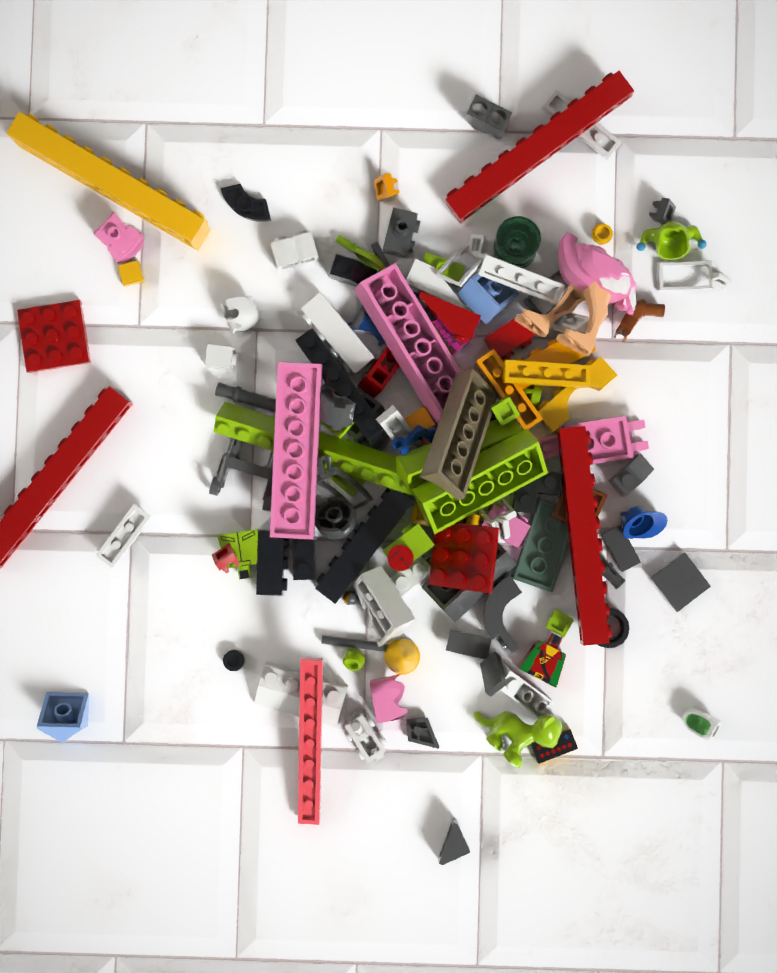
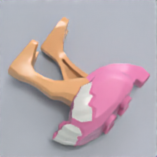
[514,232,637,357]

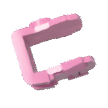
[93,212,144,264]

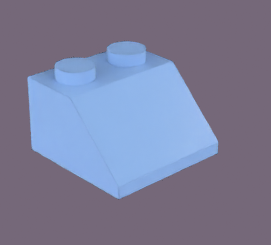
[457,274,519,324]

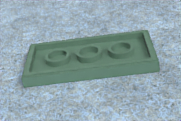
[512,498,569,592]

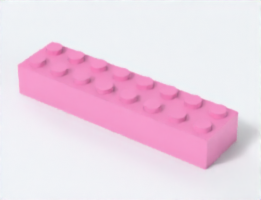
[354,263,462,427]

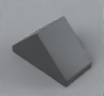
[438,818,471,865]

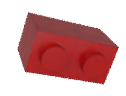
[484,318,534,361]

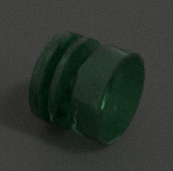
[493,216,541,268]

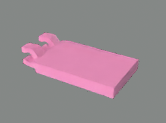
[562,416,649,464]

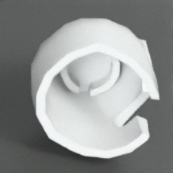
[220,296,259,334]

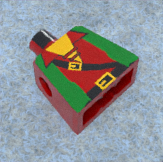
[517,632,566,688]

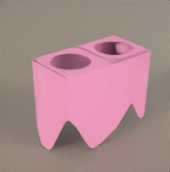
[369,673,408,723]

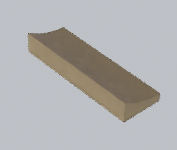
[420,368,498,500]

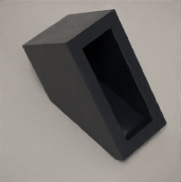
[330,254,377,287]

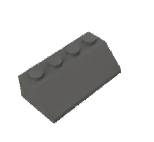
[422,543,517,623]

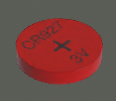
[387,545,414,571]

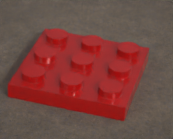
[17,300,91,373]
[429,522,499,594]

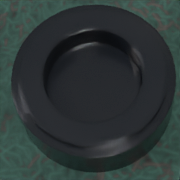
[223,649,245,671]

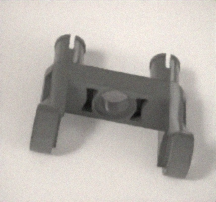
[209,438,274,512]

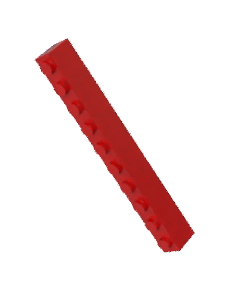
[445,70,635,224]
[0,386,133,569]
[557,426,612,646]

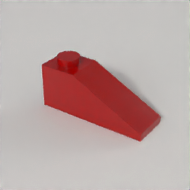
[419,291,481,344]
[357,346,399,398]

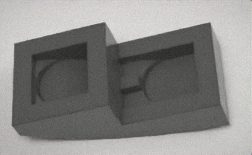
[445,629,492,659]

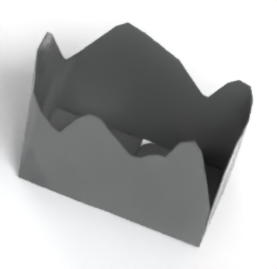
[466,94,512,139]

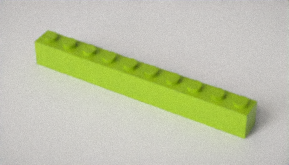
[213,401,422,496]

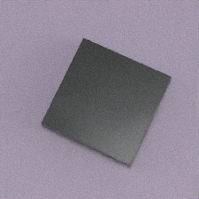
[650,552,711,612]

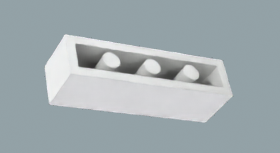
[300,292,376,375]

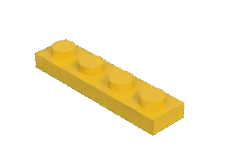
[503,360,590,388]

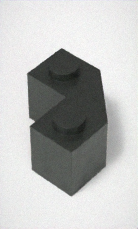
[512,472,562,514]

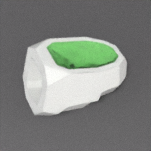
[683,709,722,741]

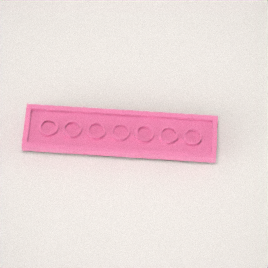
[270,362,322,540]

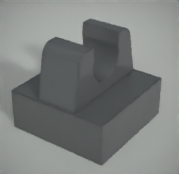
[649,197,676,225]

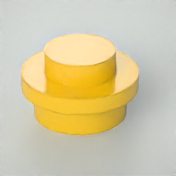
[591,223,613,245]

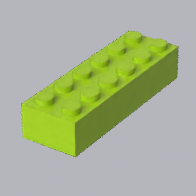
[412,428,548,534]

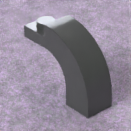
[483,574,522,653]

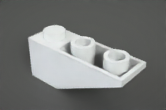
[406,259,465,308]
[501,663,553,717]

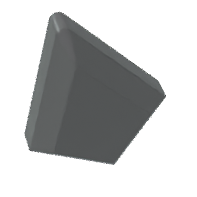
[406,717,440,749]

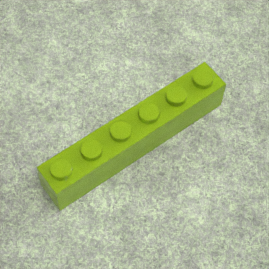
[396,418,523,489]

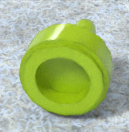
[523,385,543,407]
[342,648,365,671]

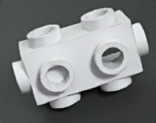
[344,712,387,763]

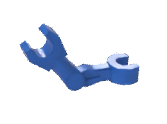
[391,425,437,456]

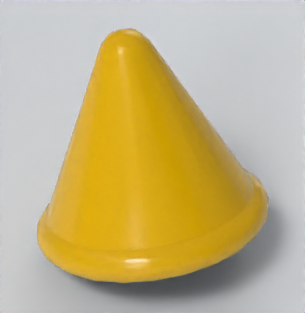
[384,639,420,675]

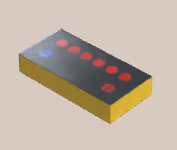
[530,727,578,764]

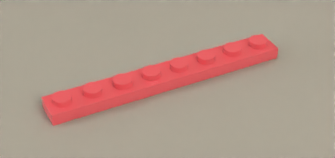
[298,657,323,825]

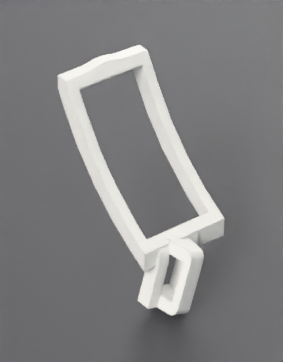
[436,234,485,287]
[656,260,732,291]
[478,498,517,539]

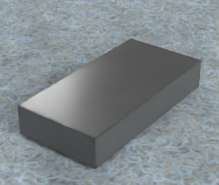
[601,525,641,572]
[480,651,507,697]

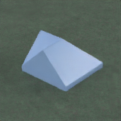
[36,692,89,743]

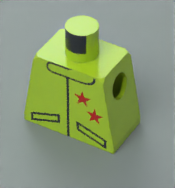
[217,529,260,580]

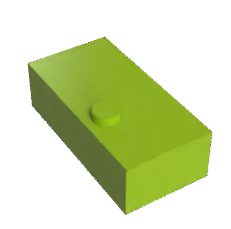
[382,523,434,572]

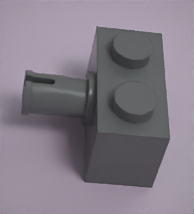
[383,207,421,259]

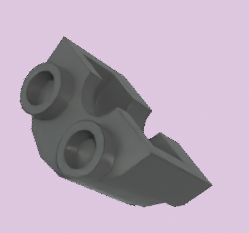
[320,384,356,431]

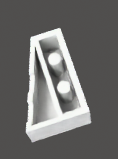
[353,566,415,647]

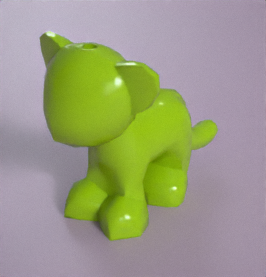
[473,711,562,769]

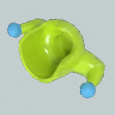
[636,221,707,260]

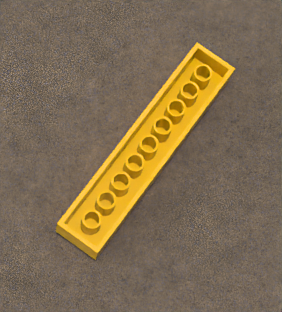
[6,112,211,251]

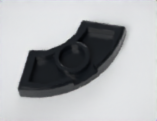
[220,183,271,222]

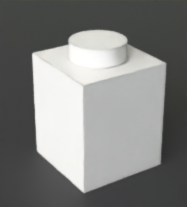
[205,344,238,371]

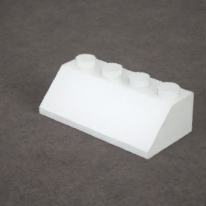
[254,662,348,728]

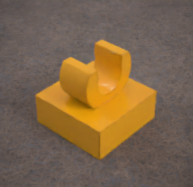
[374,174,400,201]

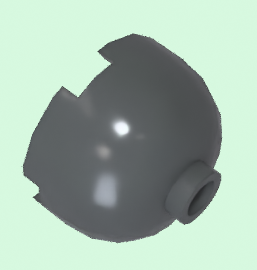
[315,496,356,540]

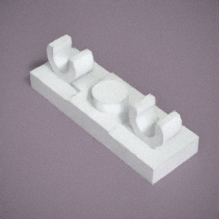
[95,504,152,568]

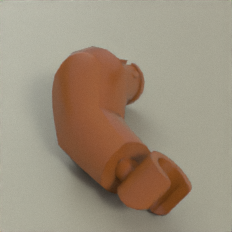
[614,299,665,342]

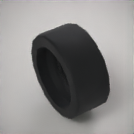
[597,607,630,648]

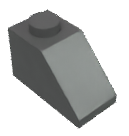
[608,453,654,497]

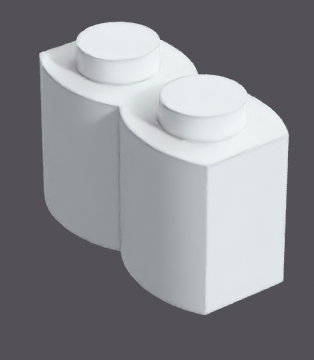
[271,230,319,271]

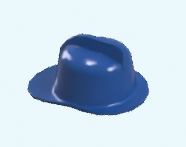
[620,506,668,539]

